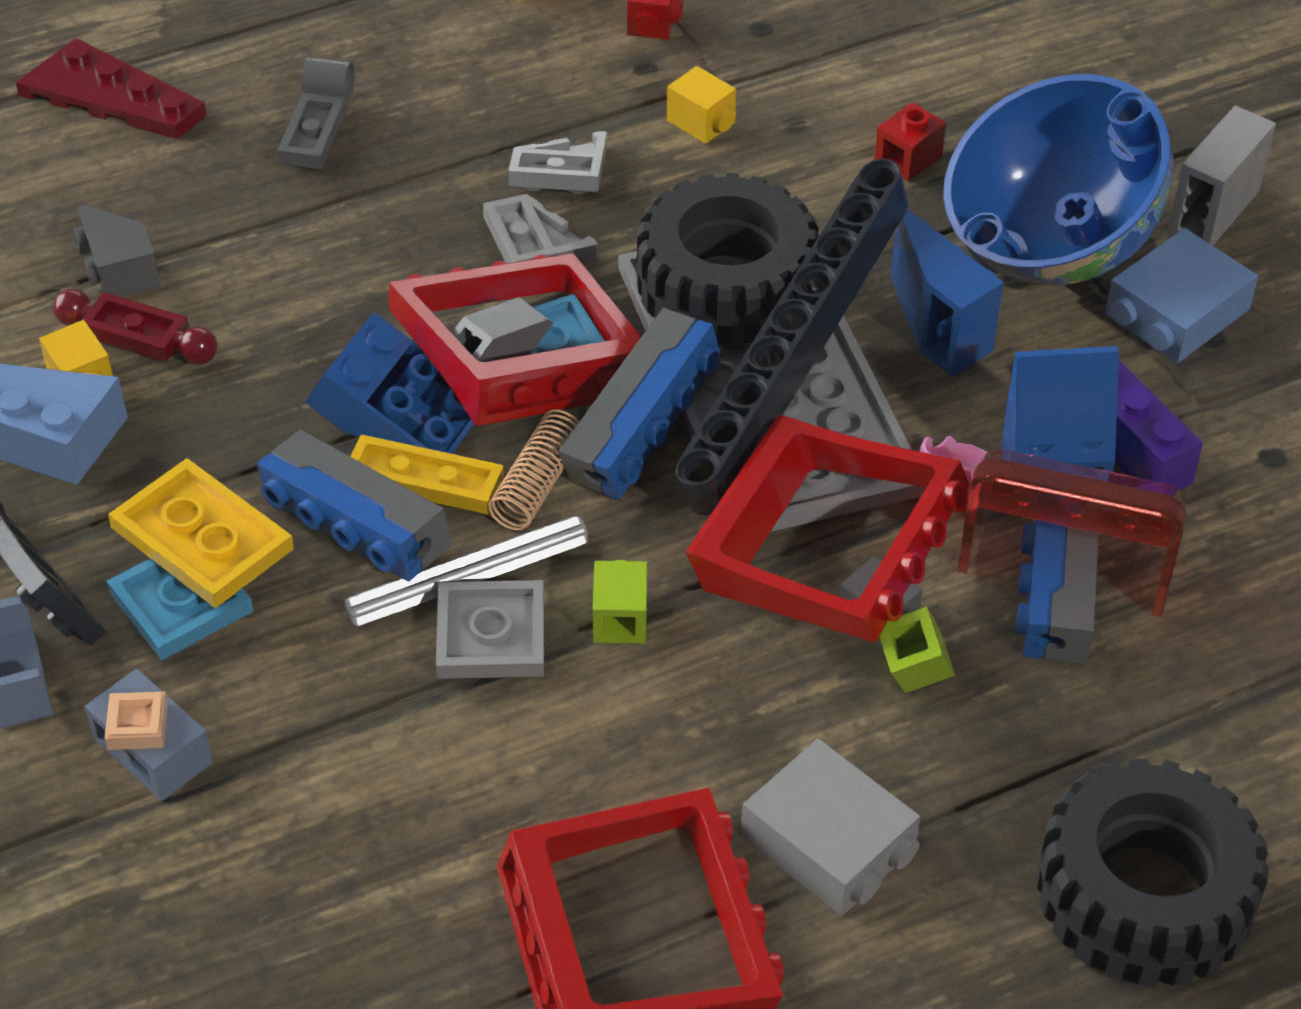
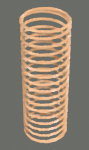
[488,410,580,530]

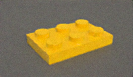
[108,458,294,609]

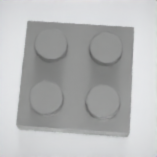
[436,580,544,679]

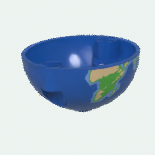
[944,74,1173,285]

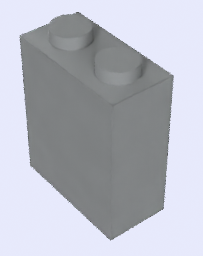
[1168,105,1276,246]
[740,738,920,917]

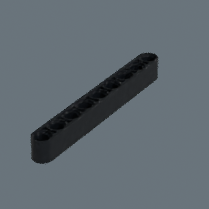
[676,159,909,516]

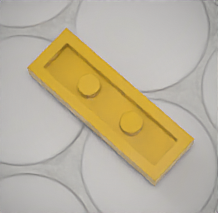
[350,434,504,515]

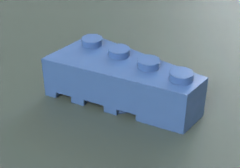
[0,364,128,485]

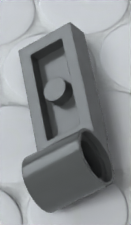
[277,56,355,170]

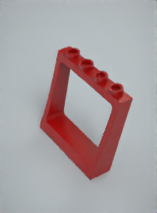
[389,253,641,426]
[685,415,970,643]
[496,787,784,1009]

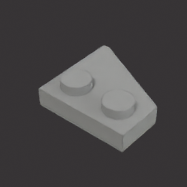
[508,131,607,194]
[483,194,597,263]

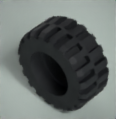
[637,173,819,349]
[1037,759,1269,987]

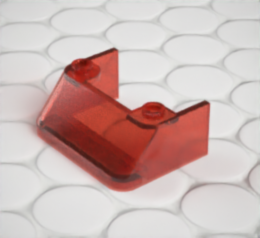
[957,449,1187,617]

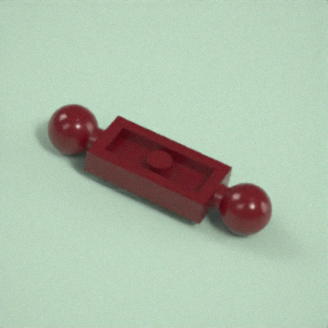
[53,289,218,365]

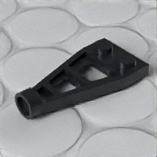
[0,502,106,645]

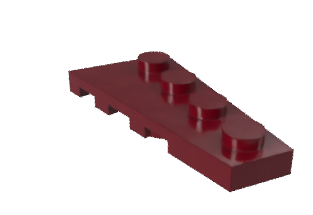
[15,38,207,139]

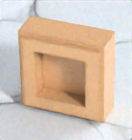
[105,691,168,750]

